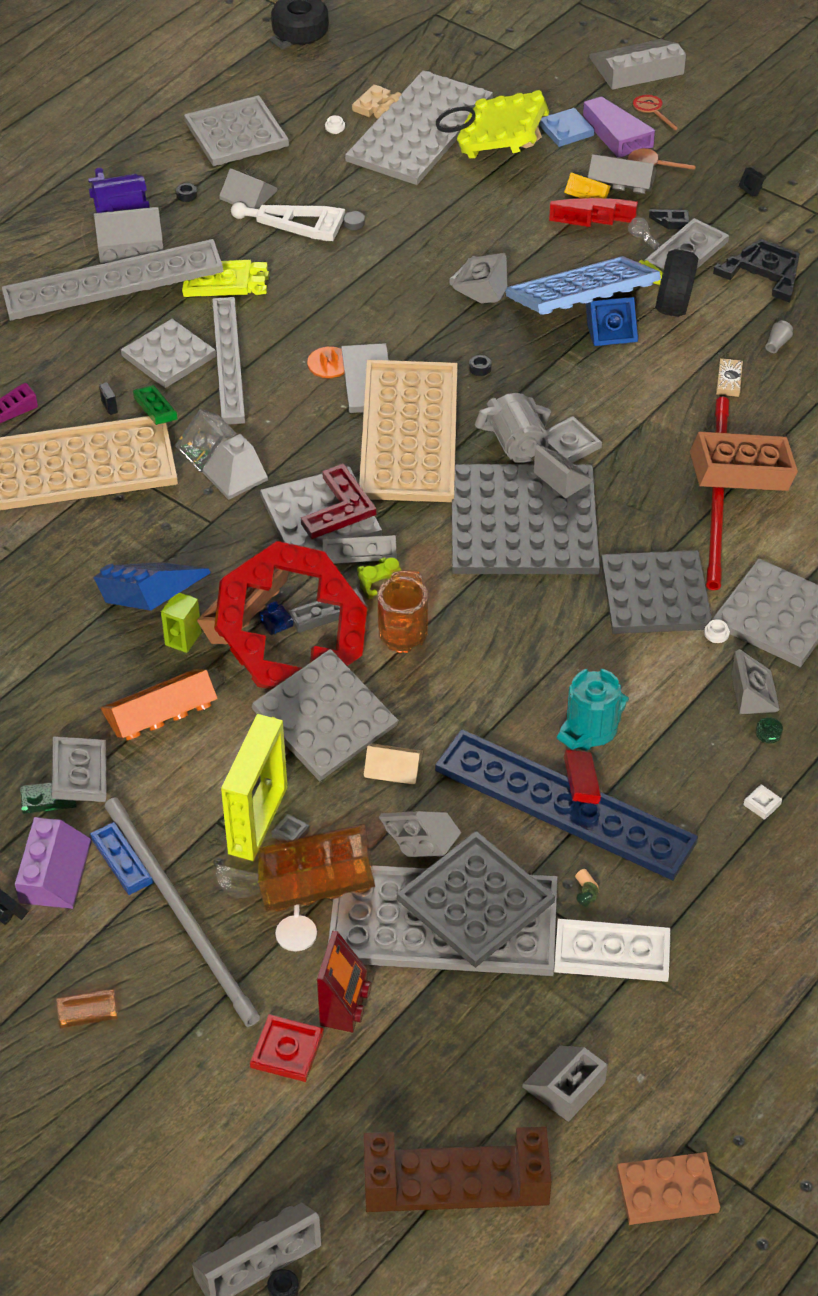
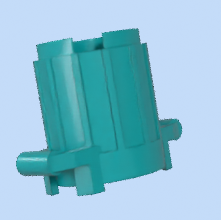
[557,669,629,751]

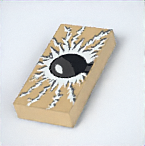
[716,358,743,397]

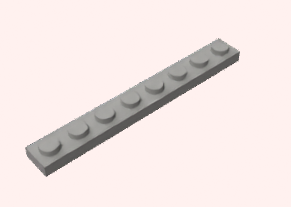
[213,297,245,425]

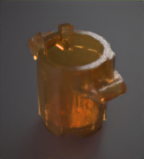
[378,570,428,652]

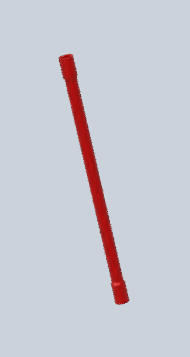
[706,397,729,590]

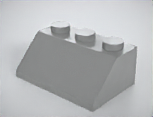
[588,154,657,194]
[94,207,163,264]

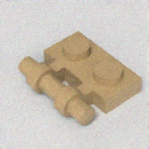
[352,85,402,119]

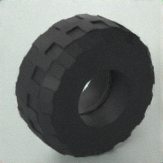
[271,0,329,45]
[655,249,698,317]

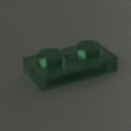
[20,783,76,814]

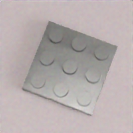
[121,319,216,388]

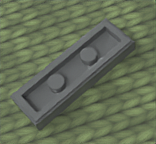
[288,588,367,633]

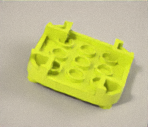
[457,90,549,158]

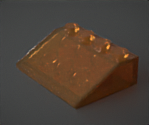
[258,823,375,912]

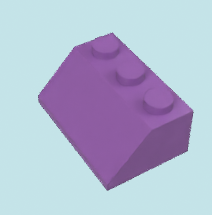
[15,817,91,909]

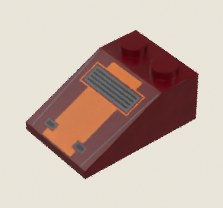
[317,930,372,1033]

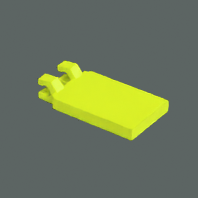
[182,260,269,297]

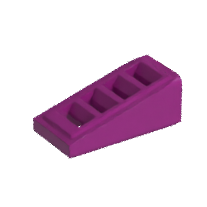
[0,383,38,423]

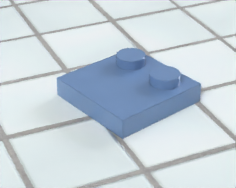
[539,108,594,147]

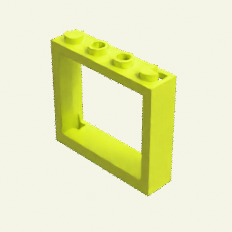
[221,714,288,861]

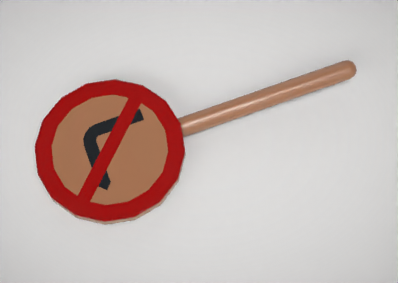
[633,95,678,130]

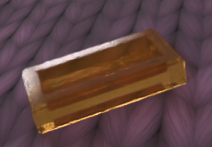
[57,989,118,1028]

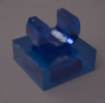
[259,601,293,635]

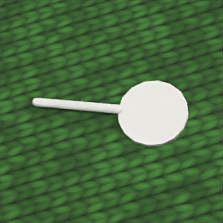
[275,871,317,952]

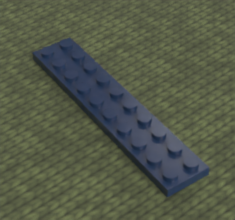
[435,729,698,881]

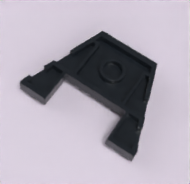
[713,239,800,303]

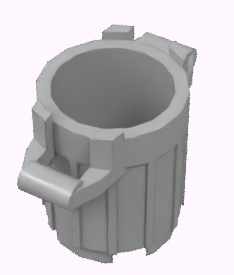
[475,393,551,464]

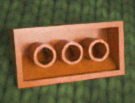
[100,669,218,740]

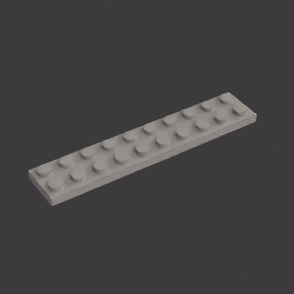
[2,239,224,321]

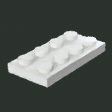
[554,919,670,982]

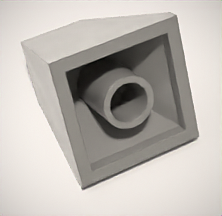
[452,253,507,304]
[203,434,268,500]

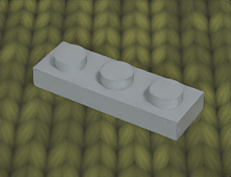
[322,535,397,563]

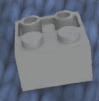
[379,811,461,857]
[522,1046,608,1122]

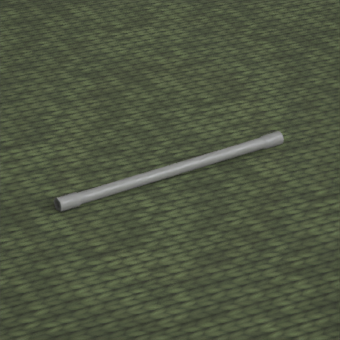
[104,798,260,1027]

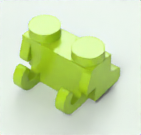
[357,557,404,600]

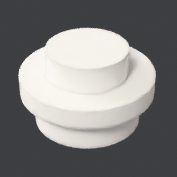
[325,116,345,134]
[704,619,730,643]

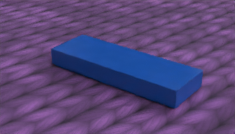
[90,822,153,895]

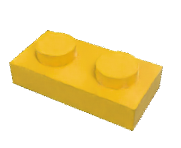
[564,173,611,199]

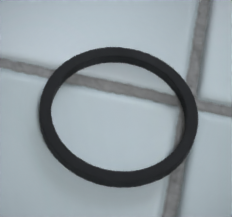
[436,107,476,133]

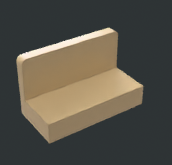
[364,743,423,784]

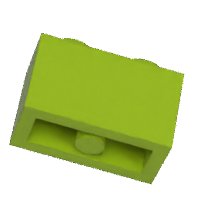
[161,593,202,653]

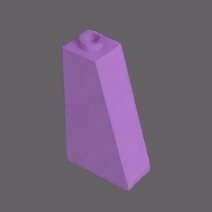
[583,97,655,158]

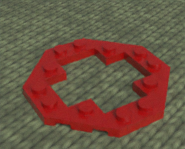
[214,541,367,690]

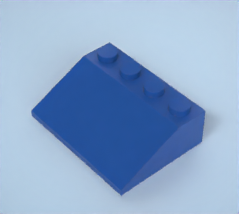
[93,562,211,611]

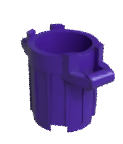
[88,168,150,213]

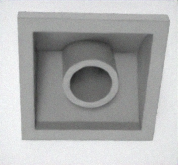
[219,168,277,209]
[534,445,593,499]
[731,649,780,714]

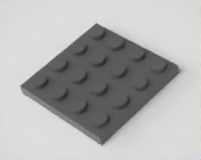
[601,550,712,634]
[397,831,555,968]

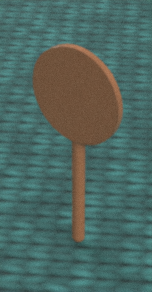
[628,148,696,170]

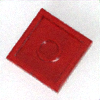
[250,1014,324,1082]

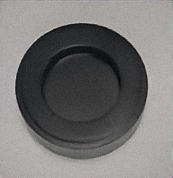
[176,183,197,202]
[469,355,492,376]
[267,1269,299,1296]

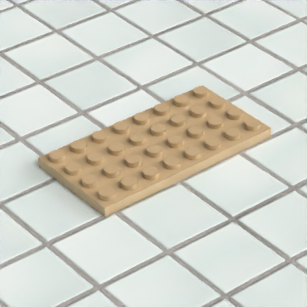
[359,360,457,502]
[0,416,178,510]

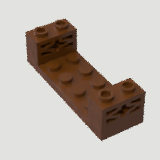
[364,1126,552,1212]

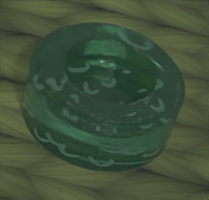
[756,717,783,743]

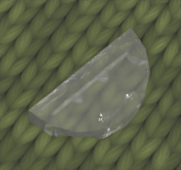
[216,865,270,898]

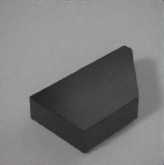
[649,209,689,229]

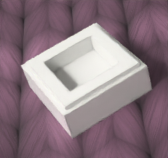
[744,784,782,820]

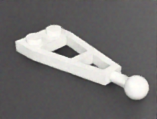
[231,202,345,241]

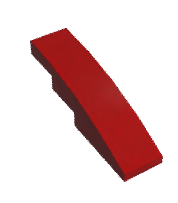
[549,198,638,227]

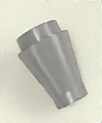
[765,320,793,353]

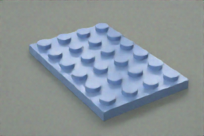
[505,256,661,314]

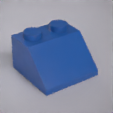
[586,297,638,346]

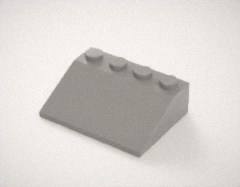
[589,39,686,90]

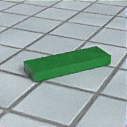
[133,385,178,425]

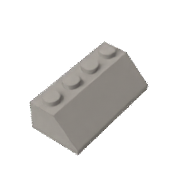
[192,1202,321,1296]

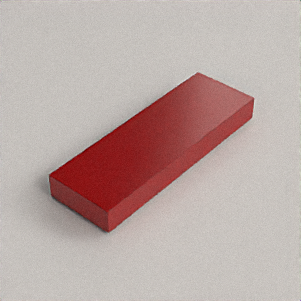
[564,749,601,804]

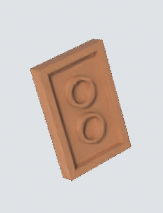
[616,1152,720,1225]

